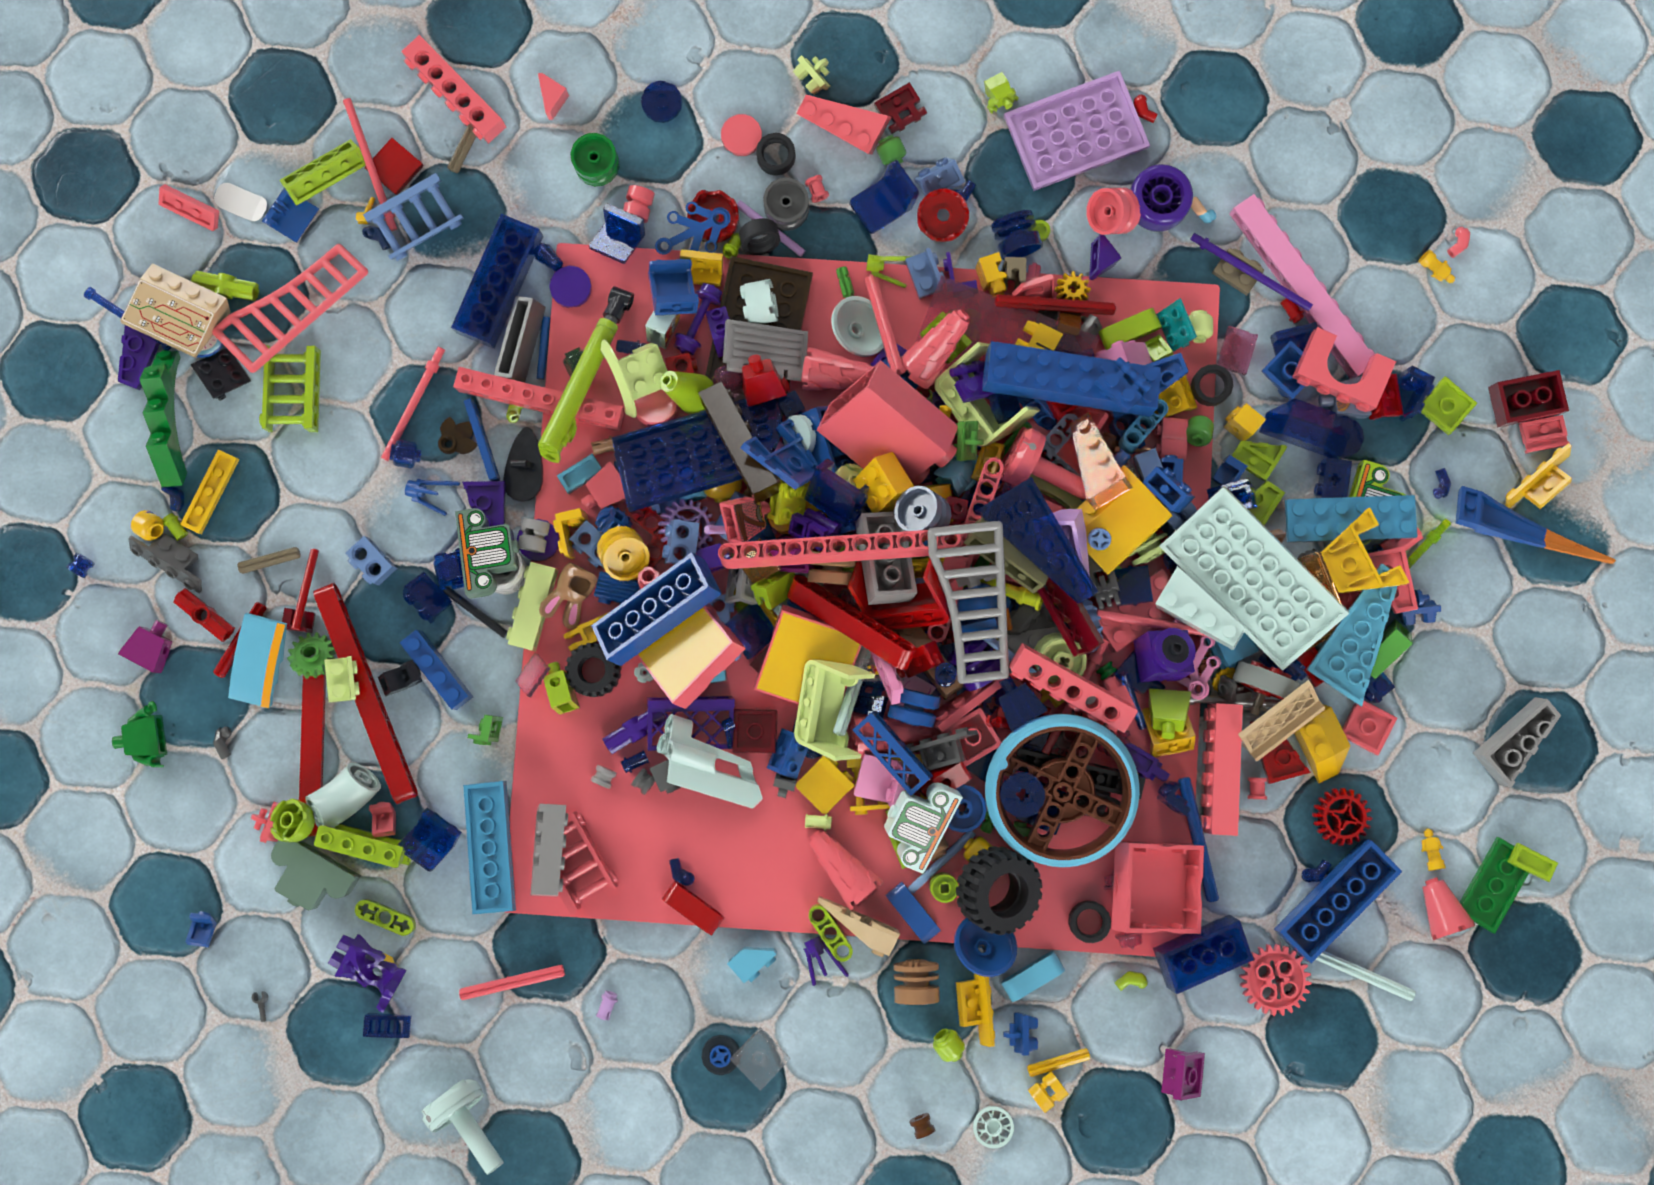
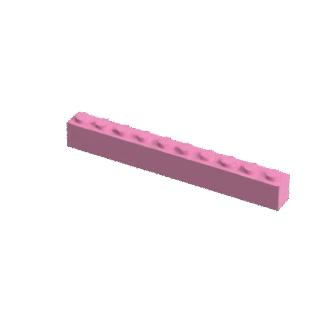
[1229,194,1375,379]

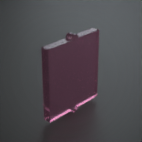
[515,653,551,698]

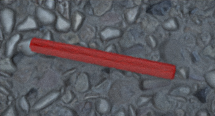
[995,294,1116,315]

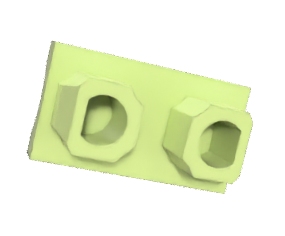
[793,55,830,95]

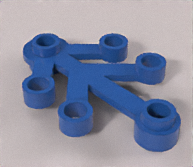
[655,201,731,255]

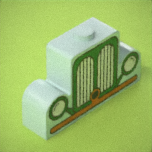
[884,782,963,874]

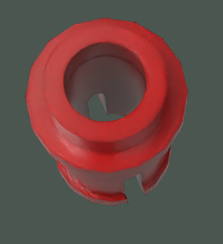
[1280,298,1305,324]

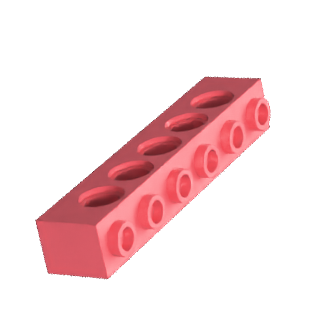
[401,35,506,144]
[1009,643,1138,733]

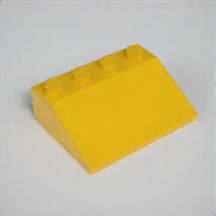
[1077,465,1172,575]

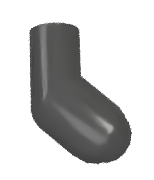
[213,726,232,759]

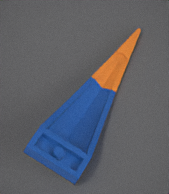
[1455,486,1616,564]

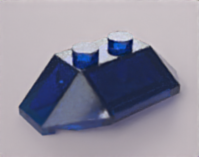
[1259,398,1347,461]

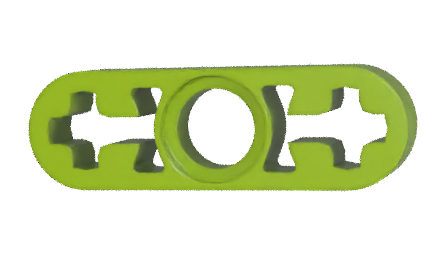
[355,899,416,936]

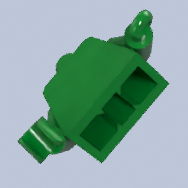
[112,701,167,768]

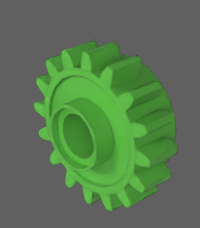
[287,632,336,679]

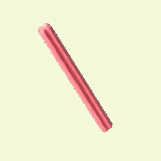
[865,274,904,376]

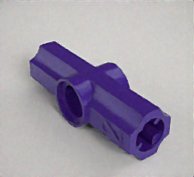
[603,711,666,754]

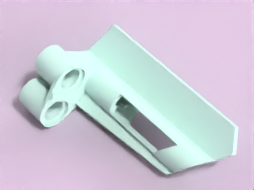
[657,714,763,809]

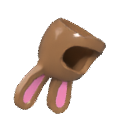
[539,563,598,629]

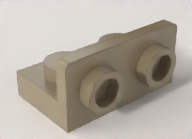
[1212,248,1264,296]

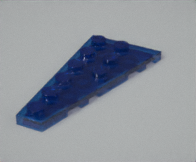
[975,477,1098,603]

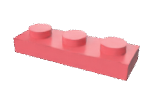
[158,184,219,231]

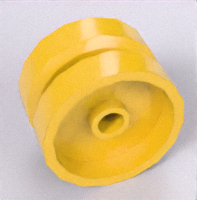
[597,526,650,581]

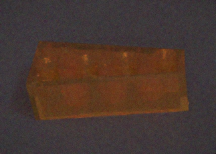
[1070,412,1133,510]

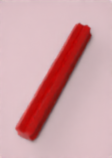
[213,602,267,678]

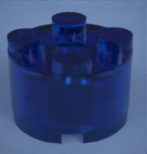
[433,548,464,590]

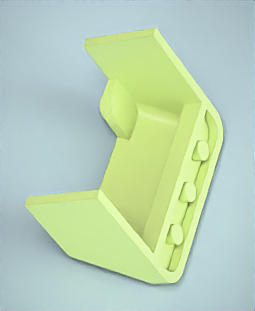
[935,342,1040,446]
[794,660,875,761]

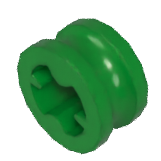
[1096,661,1117,680]

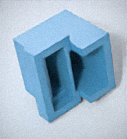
[1205,632,1259,671]

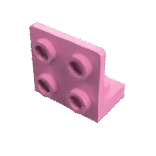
[854,754,910,807]

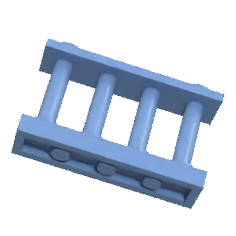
[363,173,464,261]

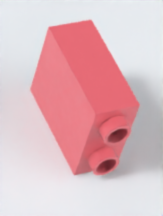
[817,360,958,486]

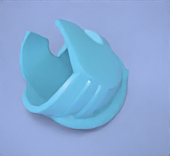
[934,455,978,497]

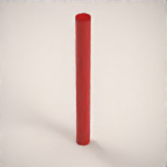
[291,549,319,630]

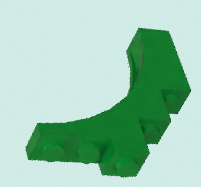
[139,350,187,487]

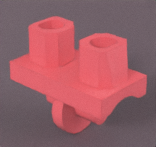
[251,801,279,843]

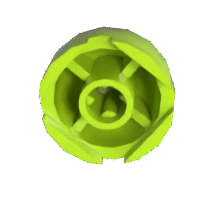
[270,799,315,842]

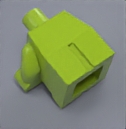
[984,72,1018,114]

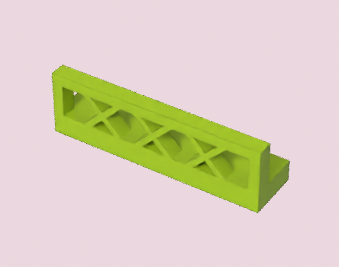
[279,139,366,206]

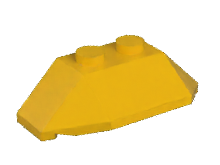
[1294,704,1351,783]

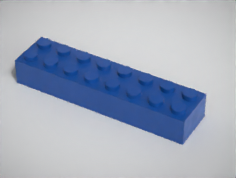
[982,341,1161,417]

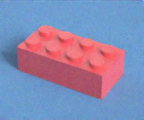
[1096,569,1170,653]

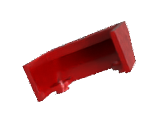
[848,557,950,630]

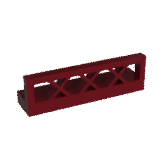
[1037,567,1104,657]

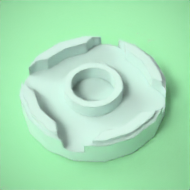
[783,414,816,452]

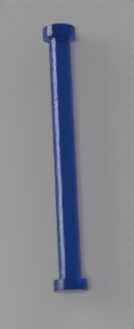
[84,287,172,351]

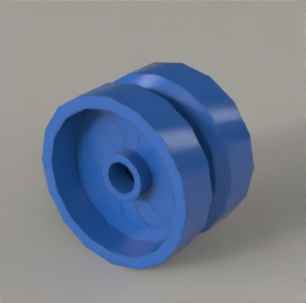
[887,688,941,728]
[948,784,987,833]

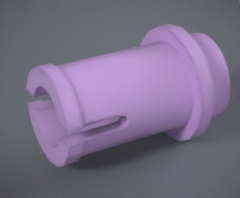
[596,991,618,1020]

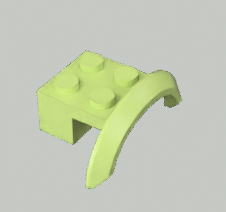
[600,339,667,418]

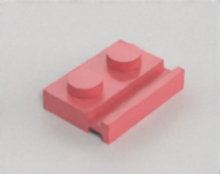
[1519,415,1570,454]

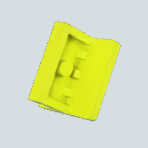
[767,478,809,525]

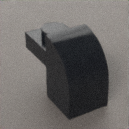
[378,660,422,697]

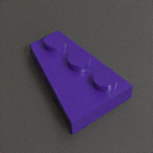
[118,325,161,390]
[462,481,506,527]

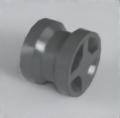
[631,768,655,795]

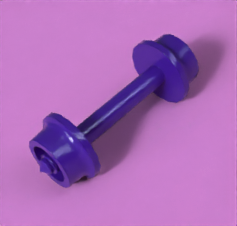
[674,283,722,355]

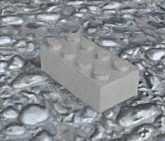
[855,512,917,605]

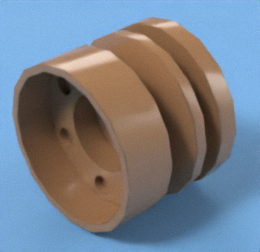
[894,959,940,1005]

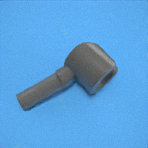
[252,991,268,1022]

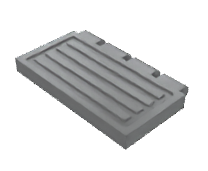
[723,319,808,381]

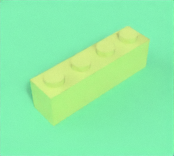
[506,562,559,652]

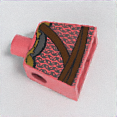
[719,497,771,543]

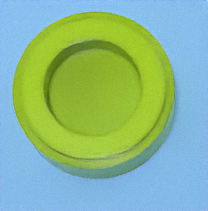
[1029,220,1050,242]

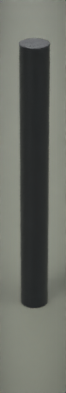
[437,582,508,638]

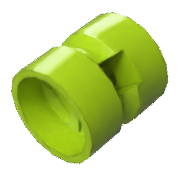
[929,872,959,903]

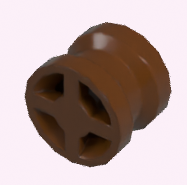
[909,1113,936,1139]

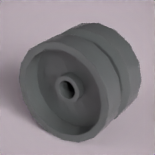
[763,177,809,231]

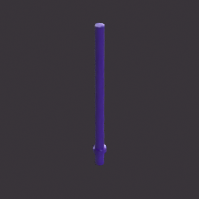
[1190,232,1313,312]

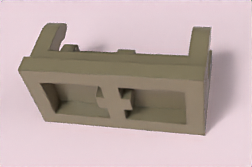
[1001,257,1026,290]

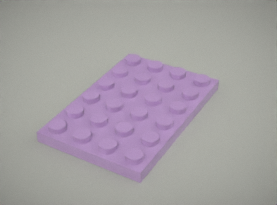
[1004,70,1150,191]

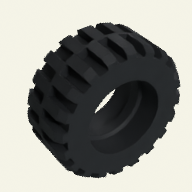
[956,846,1042,935]

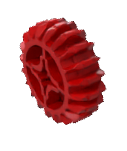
[1312,788,1372,846]

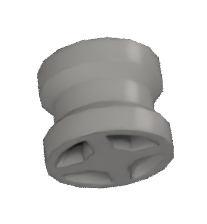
[590,765,617,789]

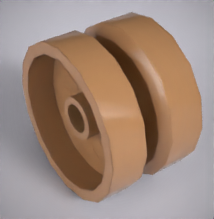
[807,551,857,585]

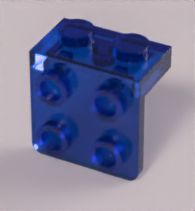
[398,807,462,872]

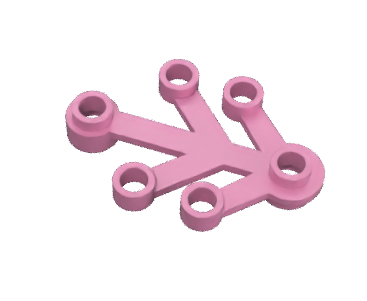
[1172,619,1221,700]

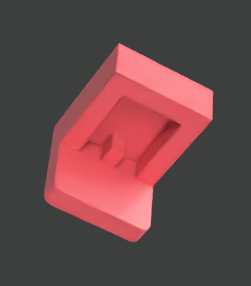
[369,802,396,838]

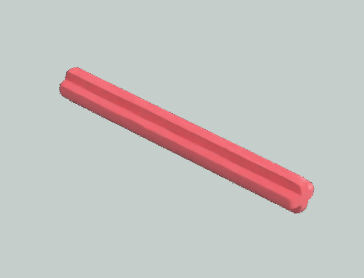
[459,965,565,1000]

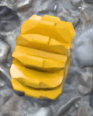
[1054,271,1091,301]

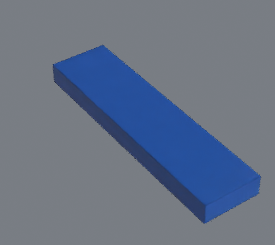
[464,398,500,481]

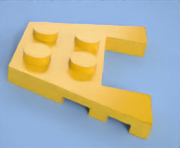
[1319,508,1409,593]

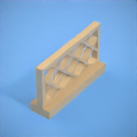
[1238,680,1325,762]

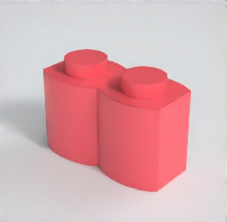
[1155,417,1188,463]

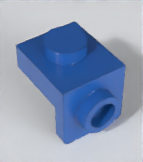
[185,912,217,948]

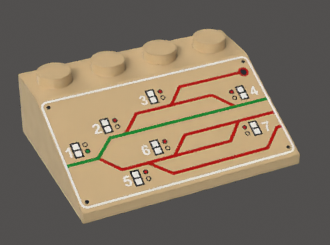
[120,263,230,358]

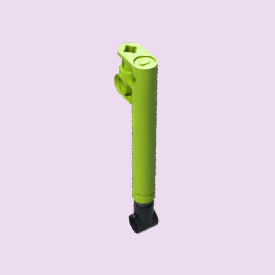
[538,286,634,463]

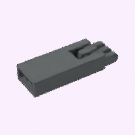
[1088,555,1121,610]

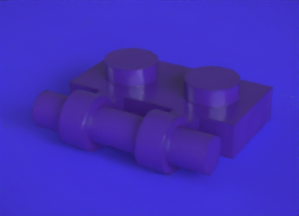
[949,360,999,403]

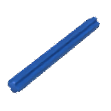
[1178,777,1219,902]

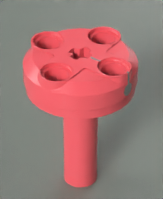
[999,426,1092,500]

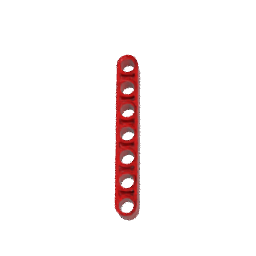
[787,575,916,670]

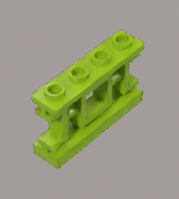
[314,824,416,868]

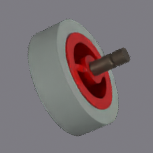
[1232,660,1301,716]

